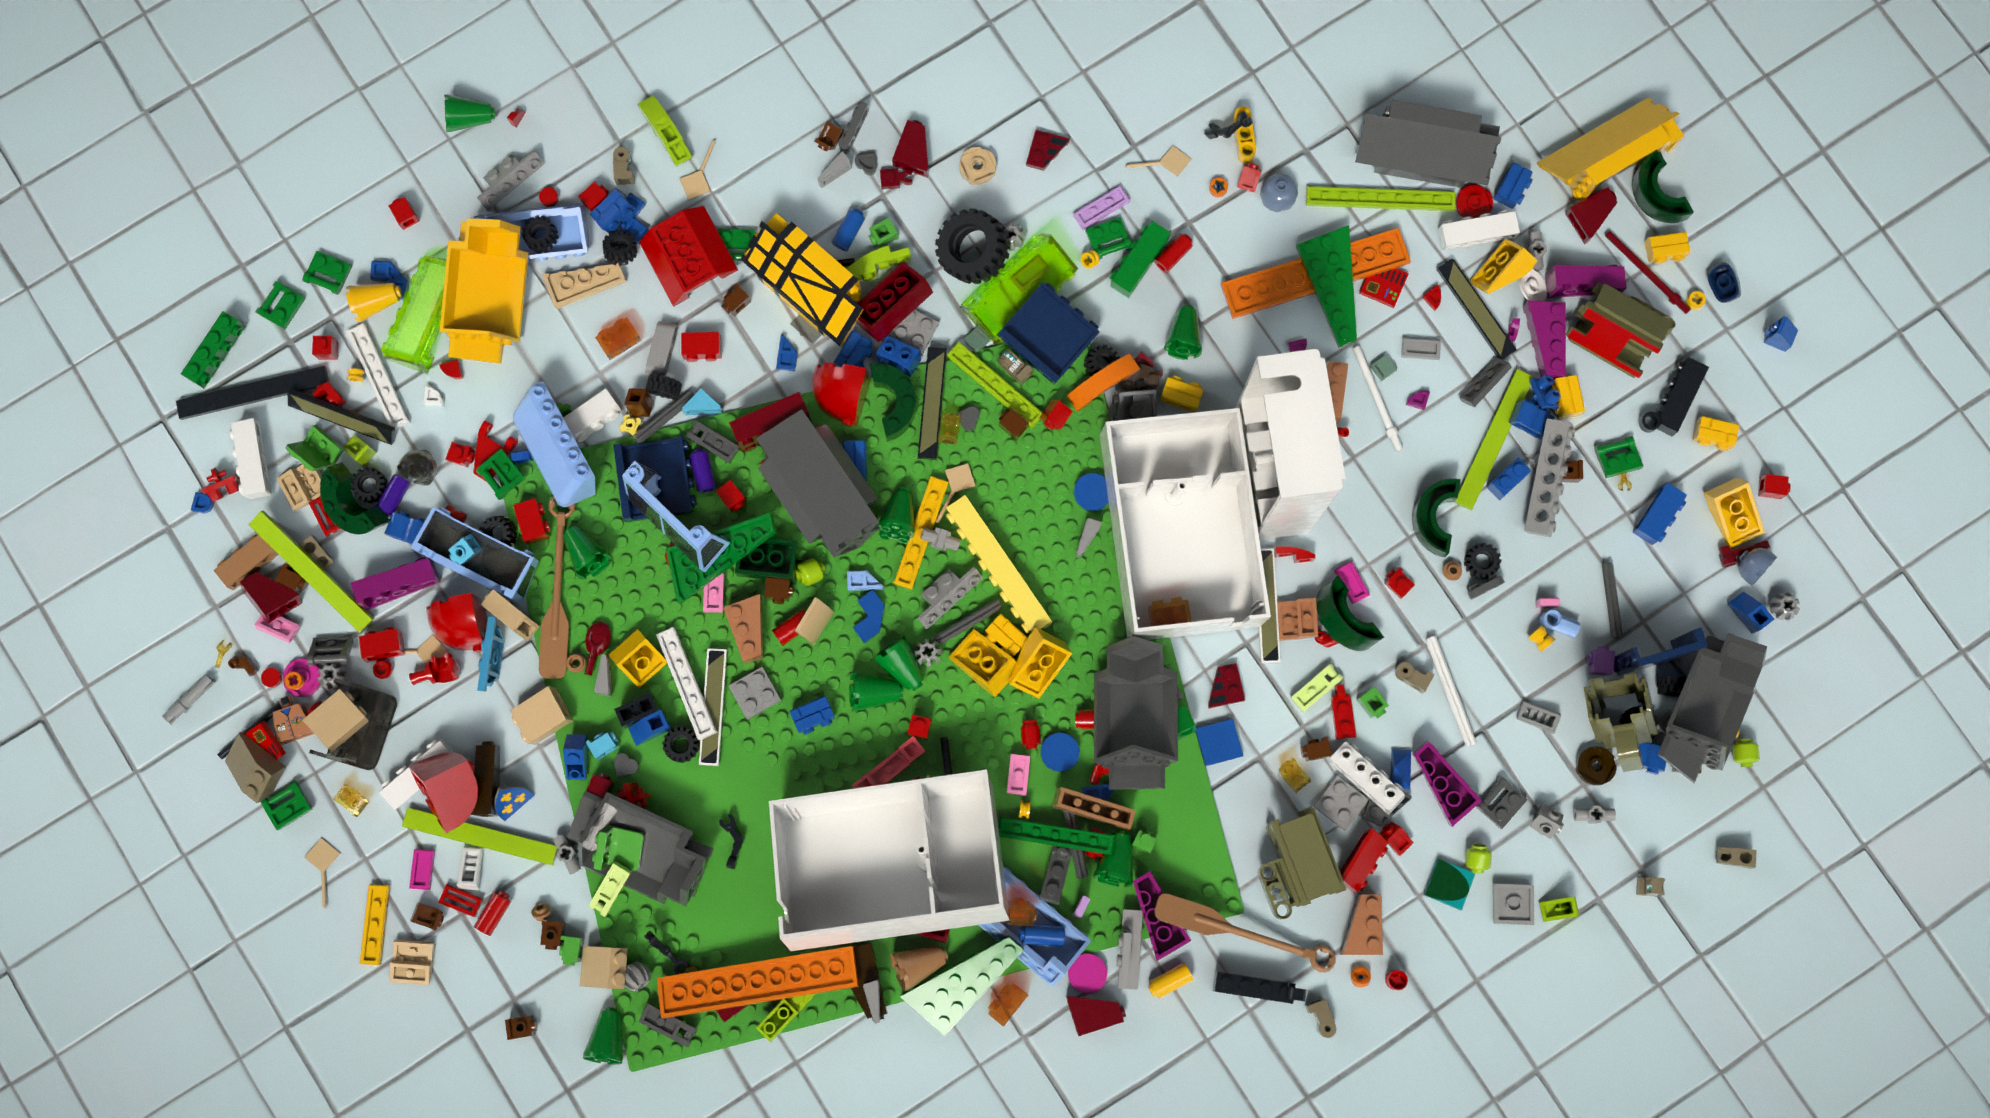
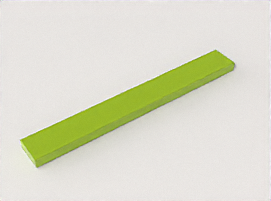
[1306,186,1455,211]
[1454,369,1534,510]
[248,510,375,633]
[402,808,558,866]

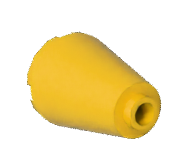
[346,283,402,323]

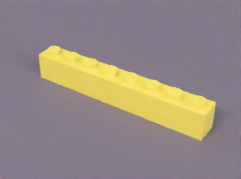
[945,495,1052,634]

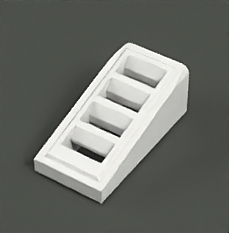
[457,847,483,891]

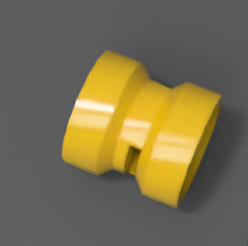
[1528,625,1556,652]

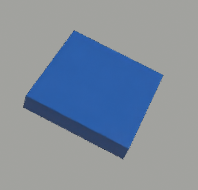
[1196,719,1243,767]

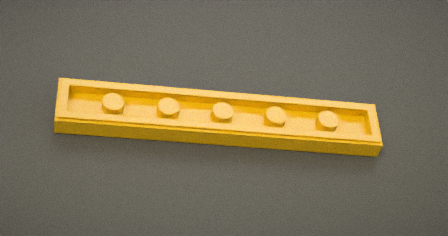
[894,476,949,590]

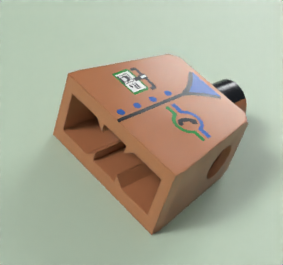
[273,696,314,745]

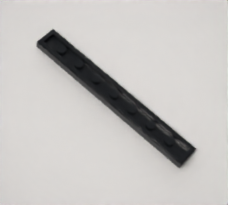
[176,366,329,420]

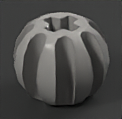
[1003,223,1026,251]
[1770,592,1800,620]
[914,638,943,667]
[317,662,347,690]
[624,961,651,992]

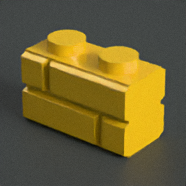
[1644,231,1690,264]
[1550,375,1585,419]
[1160,376,1204,413]
[1692,416,1740,451]
[985,614,1028,658]

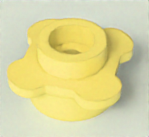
[620,414,641,436]

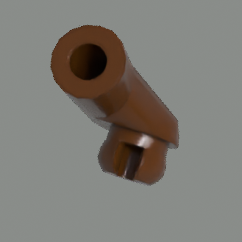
[228,656,258,676]

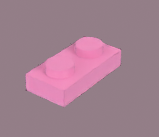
[703,573,725,613]
[254,616,300,644]
[1007,754,1030,796]

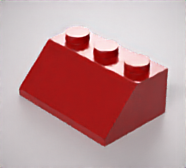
[1340,828,1388,893]

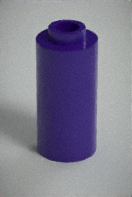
[690,449,717,493]
[375,474,411,517]

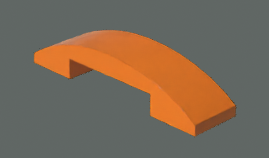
[1067,353,1140,412]

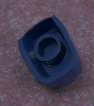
[1707,262,1741,303]

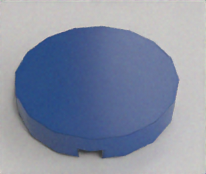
[1074,473,1109,512]
[1041,733,1080,772]

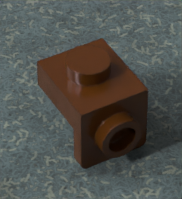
[814,121,844,151]
[410,902,444,931]

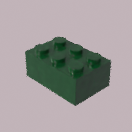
[735,538,799,583]

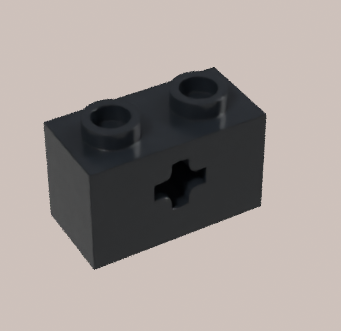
[614,693,660,729]

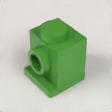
[868,218,899,248]
[1357,687,1389,719]
[1132,828,1158,854]
[559,936,584,966]

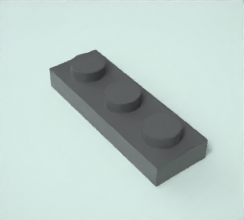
[1459,357,1512,408]
[1039,846,1072,905]

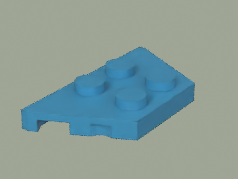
[477,616,505,692]

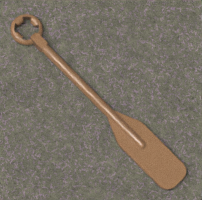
[539,497,576,679]
[1155,893,1336,973]

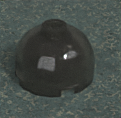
[397,450,437,486]

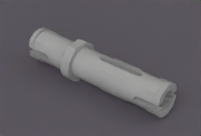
[162,675,215,725]

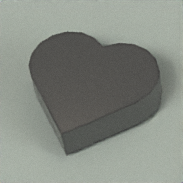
[855,152,877,176]
[956,406,980,432]
[614,753,639,777]

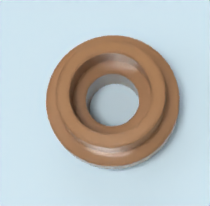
[1443,561,1462,581]
[566,653,586,673]
[531,903,551,921]

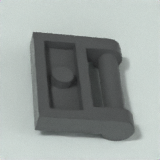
[307,636,354,666]
[1476,776,1527,829]

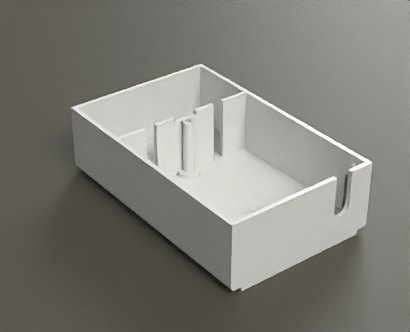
[1235,349,1346,540]
[1100,408,1271,640]
[769,770,1009,951]

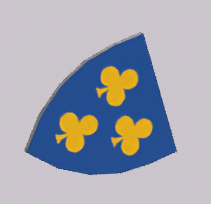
[494,785,535,821]

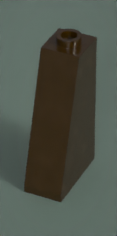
[471,741,500,817]
[851,943,888,1020]

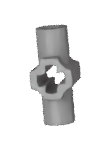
[1527,231,1547,271]
[920,527,960,551]
[1573,806,1616,824]
[553,834,581,875]

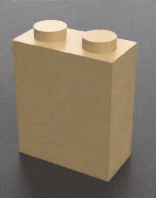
[481,589,540,641]
[510,686,574,745]
[302,689,368,752]
[580,946,628,989]

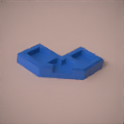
[621,192,649,244]
[370,261,409,300]
[853,590,884,644]

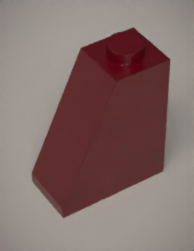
[892,120,929,178]
[1565,187,1618,245]
[240,572,302,624]
[1066,996,1126,1036]

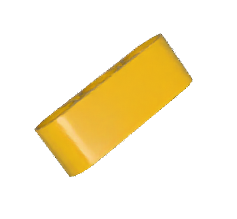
[1233,106,1256,164]

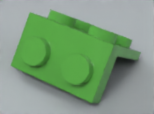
[285,425,345,471]
[592,825,644,871]

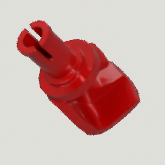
[409,653,460,685]

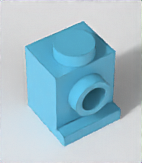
[448,534,482,565]
[586,731,619,760]

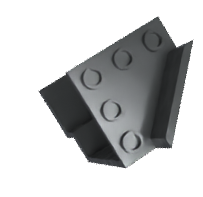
[1355,100,1502,188]
[756,409,880,558]
[1657,633,1767,784]
[1094,636,1178,790]
[567,791,714,906]

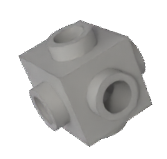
[1530,803,1564,839]

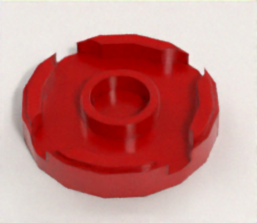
[1455,184,1494,219]

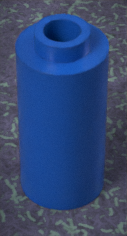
[831,209,865,252]
[1018,924,1065,947]

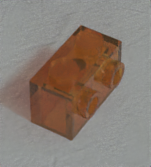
[595,317,642,360]
[1147,597,1192,627]
[1004,897,1037,926]
[988,983,1029,1027]

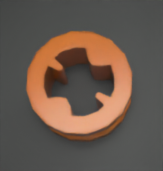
[284,672,305,690]

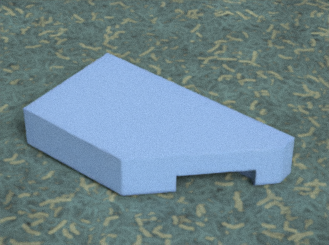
[847,570,884,591]

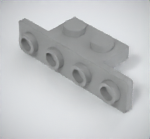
[477,151,544,211]
[918,567,983,629]
[1116,909,1143,990]

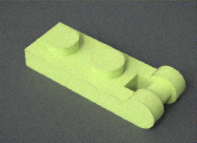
[1291,664,1344,712]
[588,861,632,917]

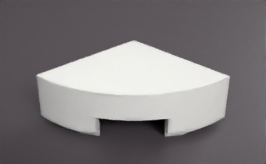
[423,385,444,406]

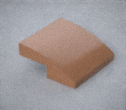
[1277,598,1318,641]

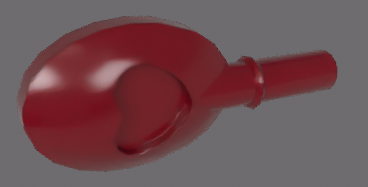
[584,622,611,676]

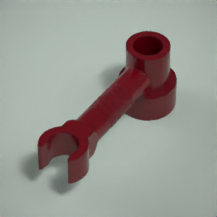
[1719,541,1770,568]

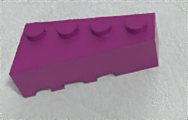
[1545,265,1627,298]
[1523,301,1566,380]
[350,557,441,610]
[1412,741,1482,827]
[1133,870,1192,961]

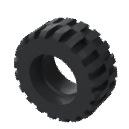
[935,208,1011,284]

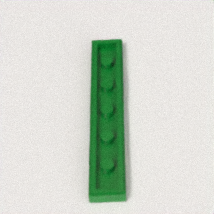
[998,817,1116,855]

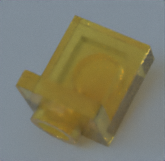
[938,413,961,445]
[1279,758,1311,793]
[333,784,369,817]

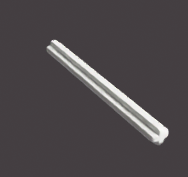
[1426,636,1476,747]

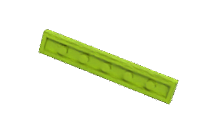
[946,342,1042,429]

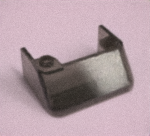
[309,678,397,770]

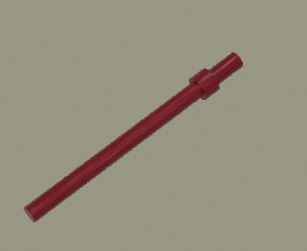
[1605,231,1691,314]

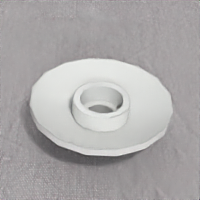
[1519,269,1547,301]

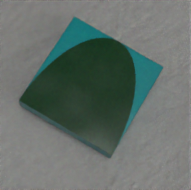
[1424,859,1475,911]

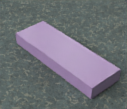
[1073,186,1130,230]
[1073,896,1090,918]

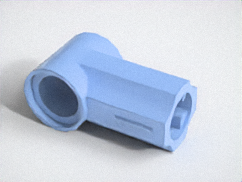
[1539,610,1581,638]

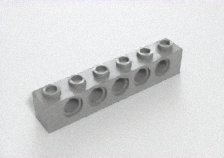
[1524,419,1575,537]

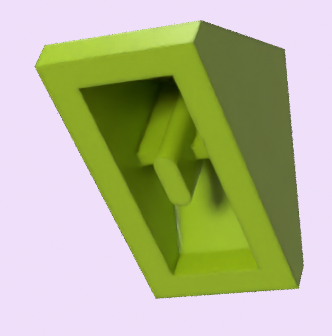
[343,434,377,467]
[1539,896,1580,922]

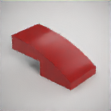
[1274,546,1316,563]

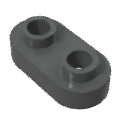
[1467,574,1505,600]

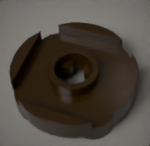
[1121,364,1159,393]
[1575,746,1617,786]

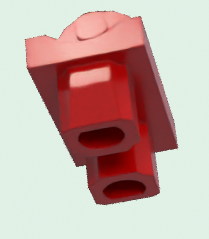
[201,468,240,502]
[617,782,651,810]

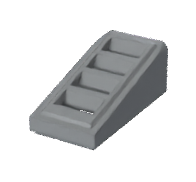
[817,151,852,188]
[1076,518,1102,559]
[594,654,612,697]
[1517,701,1561,734]
[863,980,881,1024]

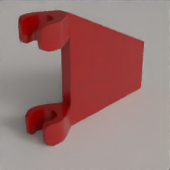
[473,421,518,481]

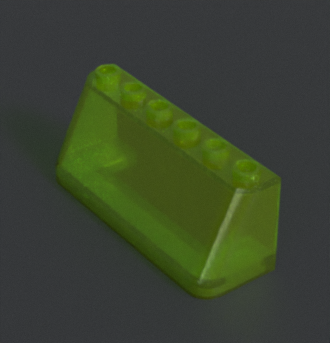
[960,233,1078,344]
[381,255,446,375]

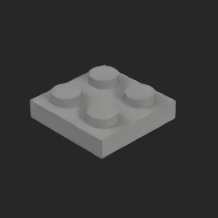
[889,310,939,356]
[728,667,781,720]
[1314,776,1369,831]
[1493,884,1534,925]

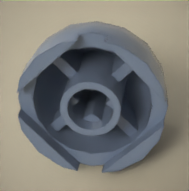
[1260,173,1298,212]
[1739,548,1777,586]

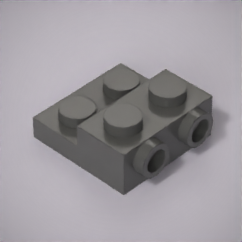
[1112,389,1157,421]

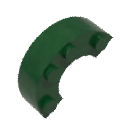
[1632,150,1694,223]
[870,363,917,442]
[320,462,390,535]
[1412,479,1461,558]
[1316,575,1384,651]

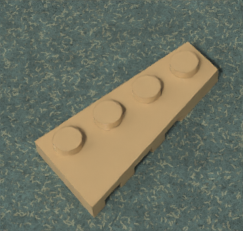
[542,263,626,309]

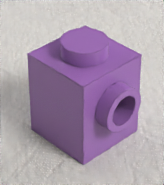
[1587,646,1615,676]

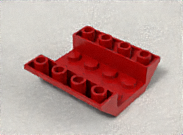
[639,206,738,307]

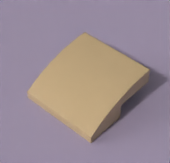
[277,464,322,511]
[795,597,834,645]
[389,939,435,985]

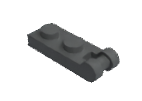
[838,101,869,154]
[685,420,740,464]
[638,1003,698,1047]

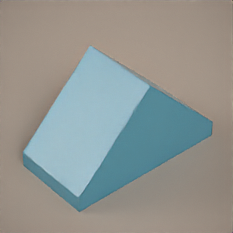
[682,389,723,416]

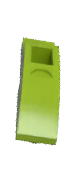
[637,95,692,167]
[847,245,911,282]
[756,994,816,1042]

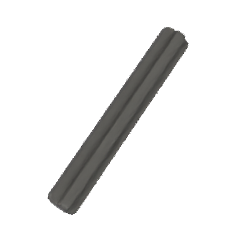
[633,390,694,444]
[1602,562,1623,638]
[933,599,1002,646]
[1063,811,1088,879]

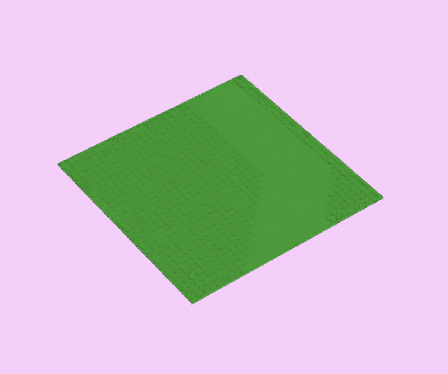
[499,344,1244,1072]

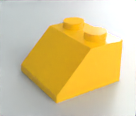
[609,629,667,688]

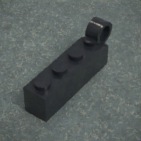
[1639,357,1709,437]
[1212,971,1307,1004]

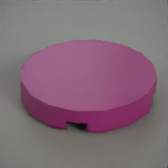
[283,658,321,697]
[1068,954,1107,994]

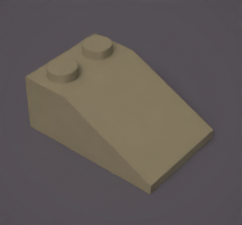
[225,732,286,803]

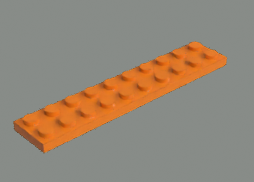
[1221,228,1411,319]
[657,946,859,1019]

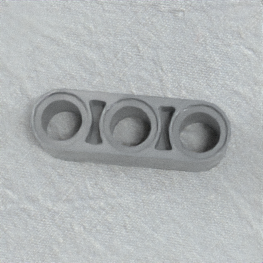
[645,321,678,376]

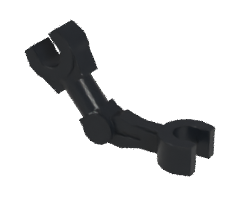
[1204,111,1253,139]
[719,814,744,870]
[644,931,690,974]

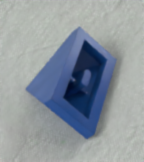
[1390,749,1411,789]

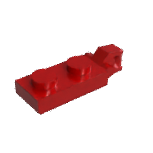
[1331,684,1356,740]

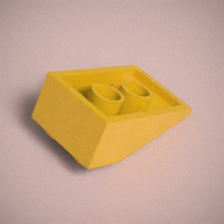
[1469,238,1537,294]
[1704,477,1765,548]
[1008,627,1072,699]
[948,629,1016,697]

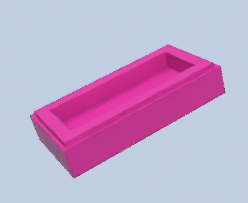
[1334,561,1370,604]
[409,849,435,890]

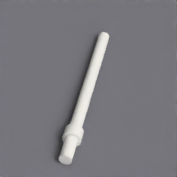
[1353,346,1403,452]

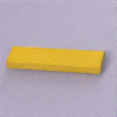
[359,884,390,965]

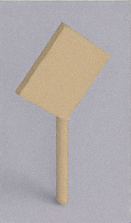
[680,140,715,200]
[1126,146,1192,177]
[936,463,975,523]
[404,635,449,663]
[304,838,340,909]

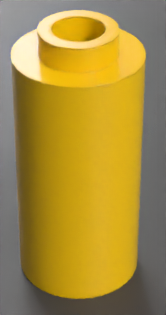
[1148,963,1194,999]

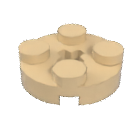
[959,147,996,185]

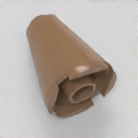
[890,945,948,991]

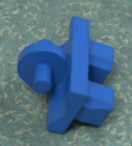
[1529,375,1561,410]

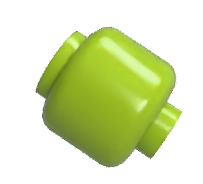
[795,558,825,586]
[1732,739,1760,767]
[1465,843,1492,874]

